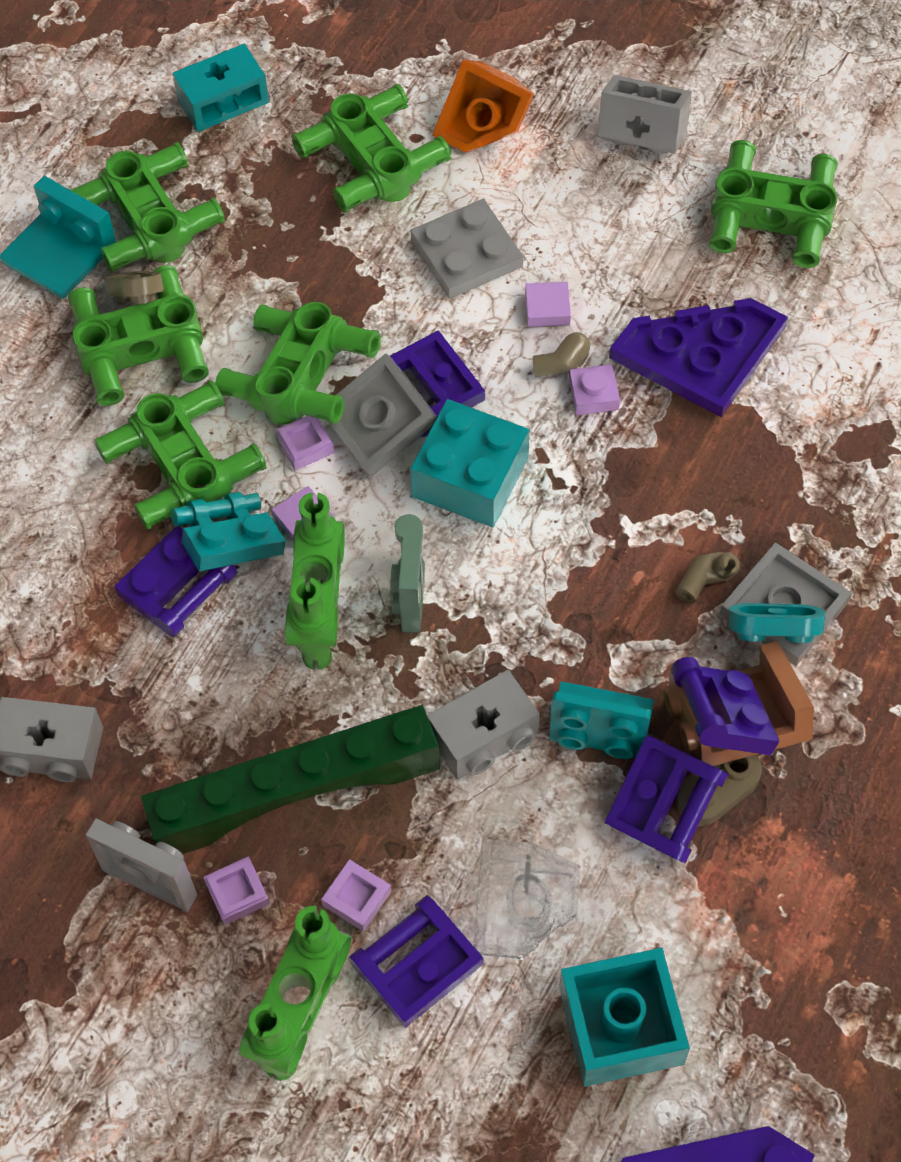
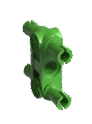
[291,84,451,213]
[709,140,838,268]
[69,142,225,273]
[68,265,209,406]
[215,302,381,425]
[93,380,267,530]
[285,492,345,670]
[239,906,352,1081]

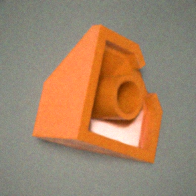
[432,59,534,153]

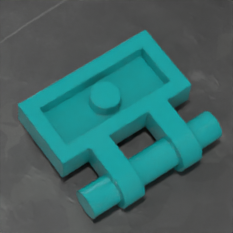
[171,492,286,571]

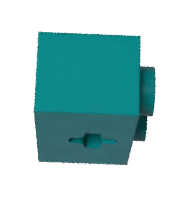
[172,43,269,132]

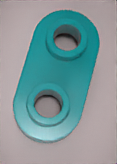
[728,603,825,643]

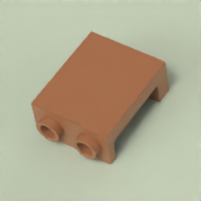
[663,640,814,766]

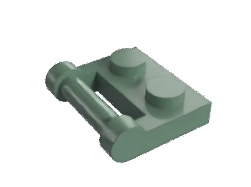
[390,514,425,633]

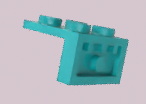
[0,175,116,299]
[549,681,654,759]

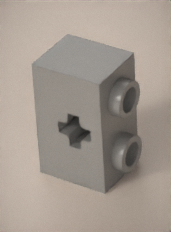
[597,75,692,154]
[427,669,540,780]
[0,697,104,782]

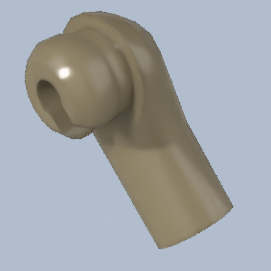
[533,332,590,377]
[675,552,740,603]

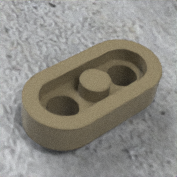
[103,271,164,304]
[675,755,762,826]

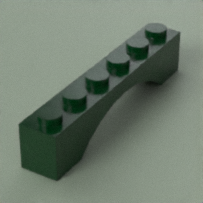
[141,704,440,854]

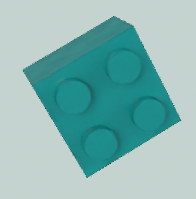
[410,399,530,528]
[559,947,690,1087]

